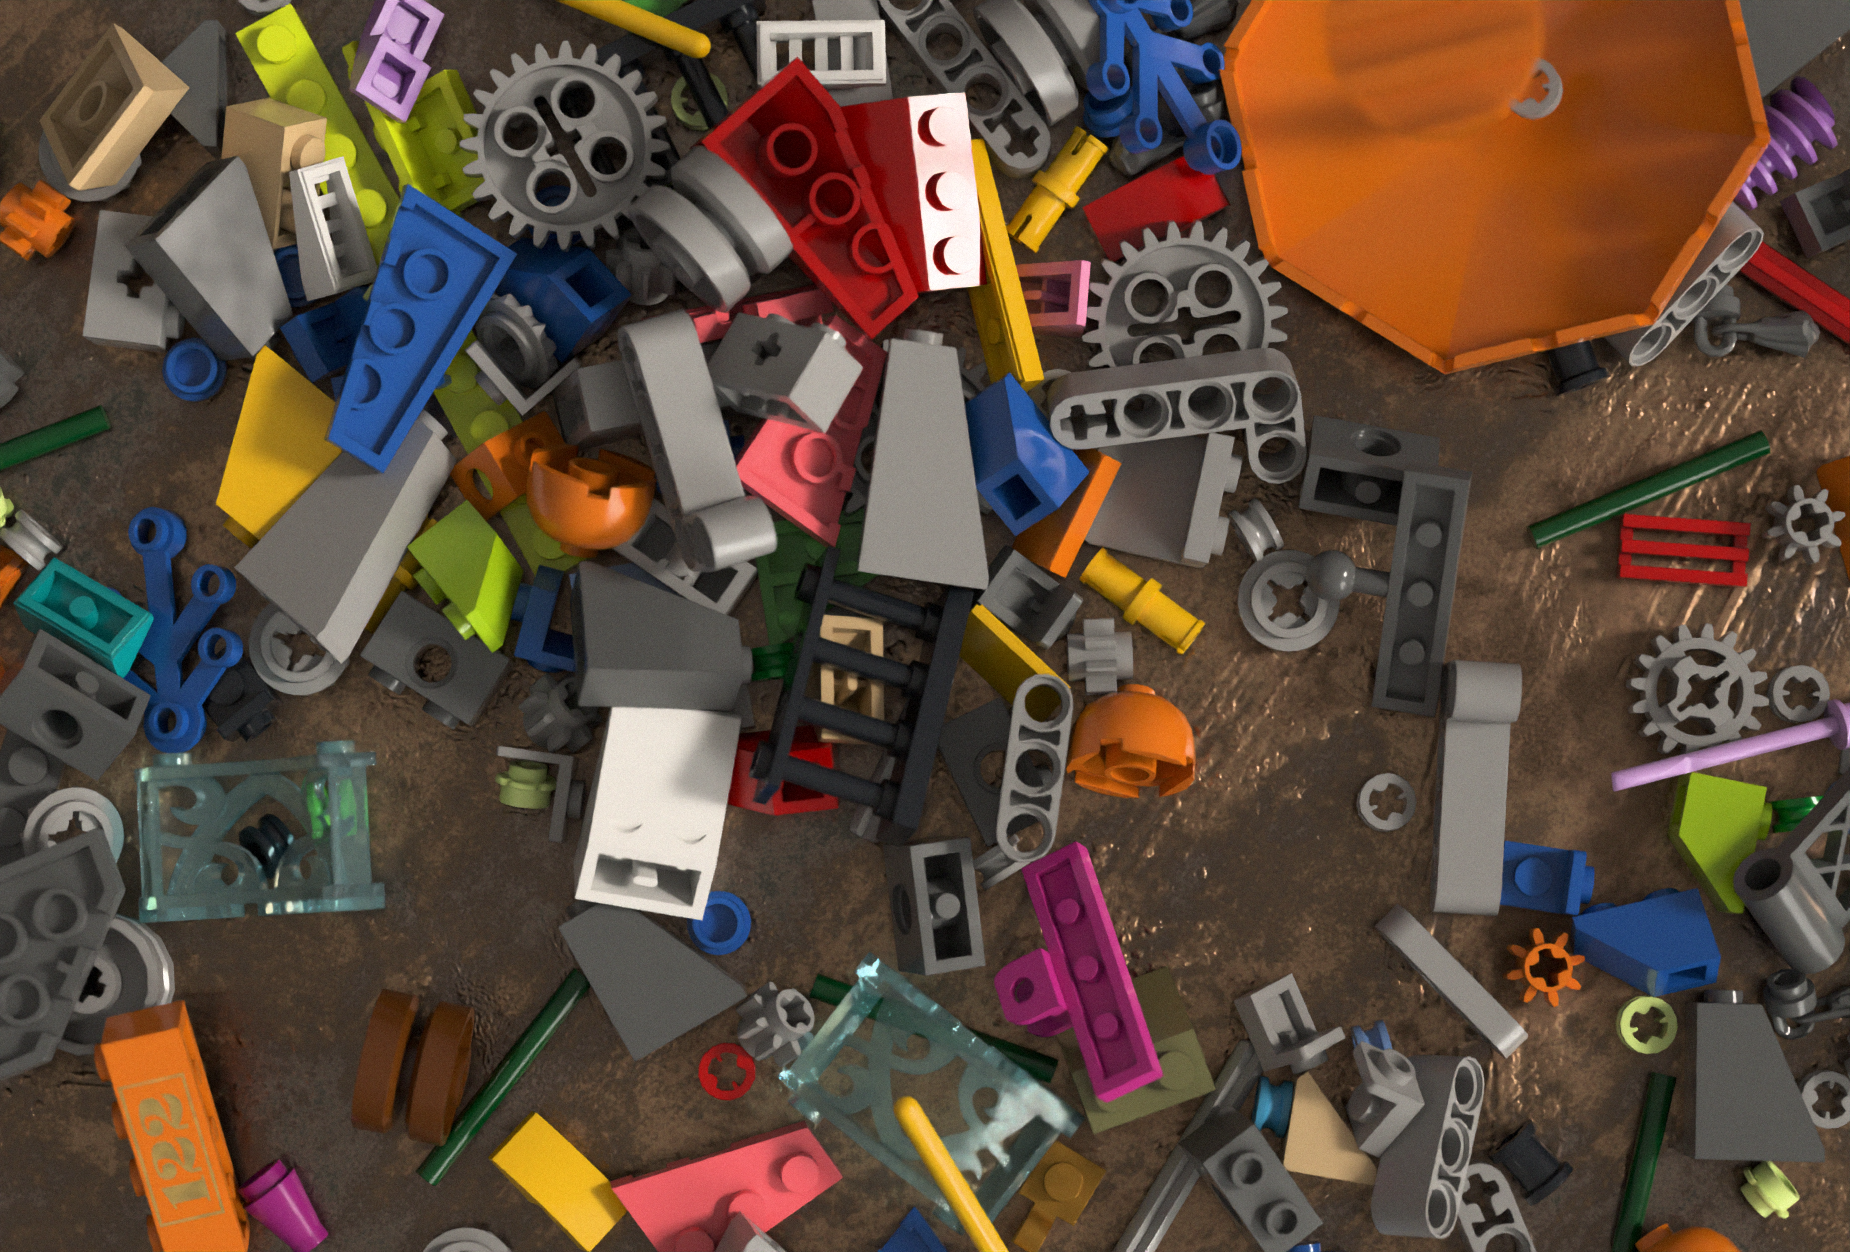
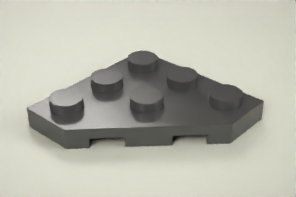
[0,828,126,1082]

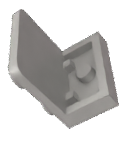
[1084,432,1243,569]

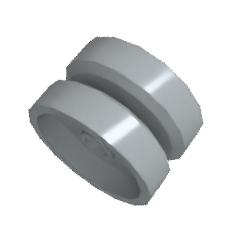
[973,0,1109,126]
[629,146,793,313]
[57,912,175,1055]

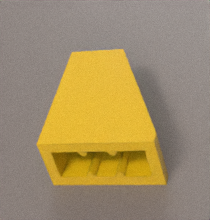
[216,345,343,549]

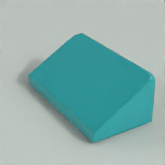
[13,557,154,679]

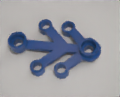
[1086,0,1242,175]
[107,507,243,754]

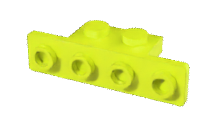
[342,41,485,219]

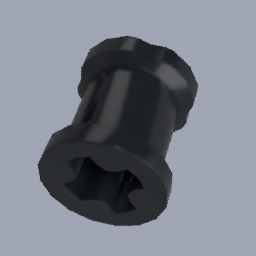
[1546,340,1610,397]
[1487,1119,1574,1206]

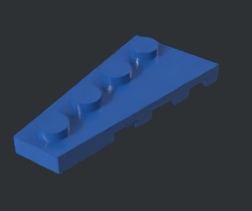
[324,184,517,474]

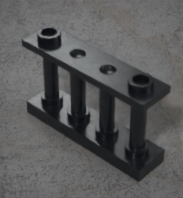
[534,0,779,231]
[749,546,974,847]

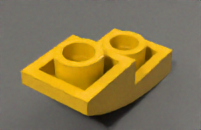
[488,1111,628,1252]

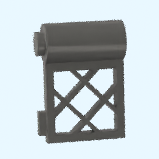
[1733,768,1850,974]

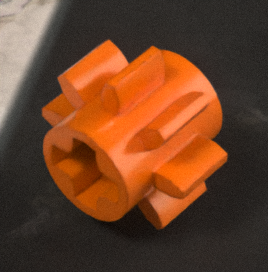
[0,179,75,261]
[1502,928,1585,1007]

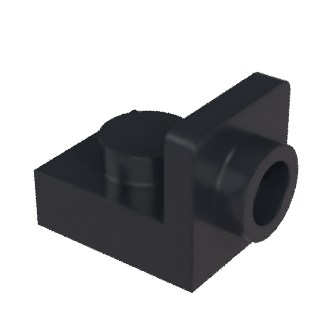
[184,646,283,743]

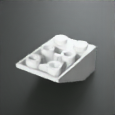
[574,707,742,920]

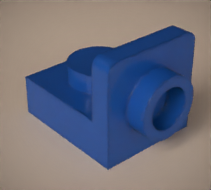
[1500,841,1595,916]

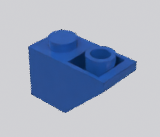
[495,237,632,364]
[964,372,1089,536]
[1570,888,1721,997]

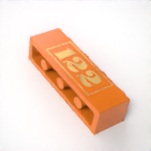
[94,1000,251,1252]

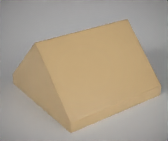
[39,23,190,191]

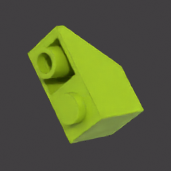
[407,500,524,653]
[1667,772,1772,914]

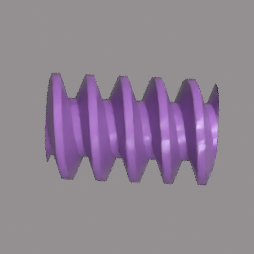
[1733,76,1838,211]

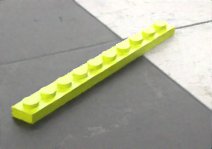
[235,3,594,576]

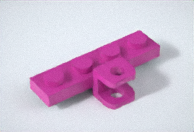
[994,841,1164,1103]

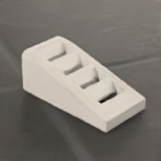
[756,20,886,90]
[289,156,378,301]

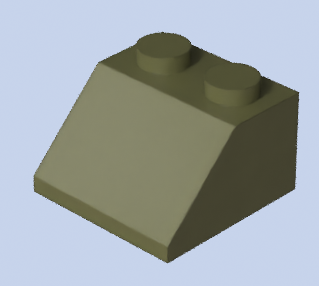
[1056,966,1216,1134]

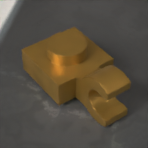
[1011,1137,1106,1252]

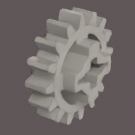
[1626,623,1769,755]

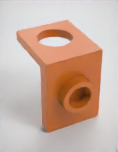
[450,411,566,522]

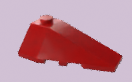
[689,57,919,340]

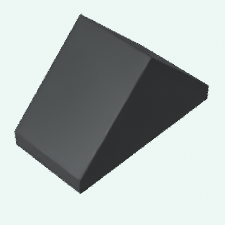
[162,20,228,157]

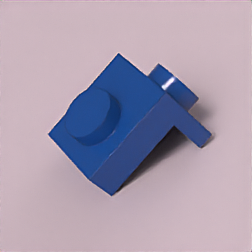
[280,284,369,383]
[511,565,575,673]

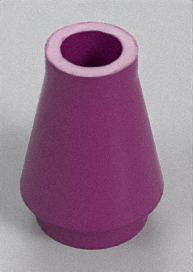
[237,1158,329,1252]

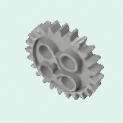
[460,40,670,252]
[1081,219,1288,411]

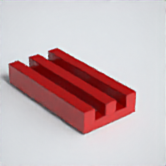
[1616,514,1751,588]

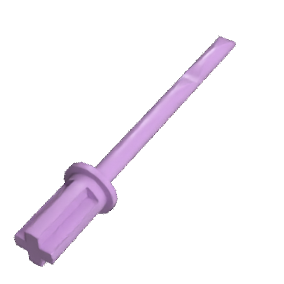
[1611,699,1850,791]

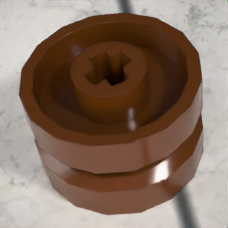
[351,989,475,1146]

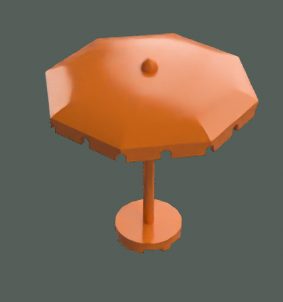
[1219,0,1771,374]

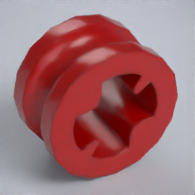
[698,1042,756,1100]

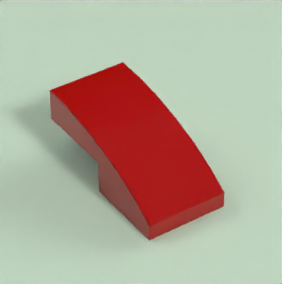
[1082,156,1231,263]

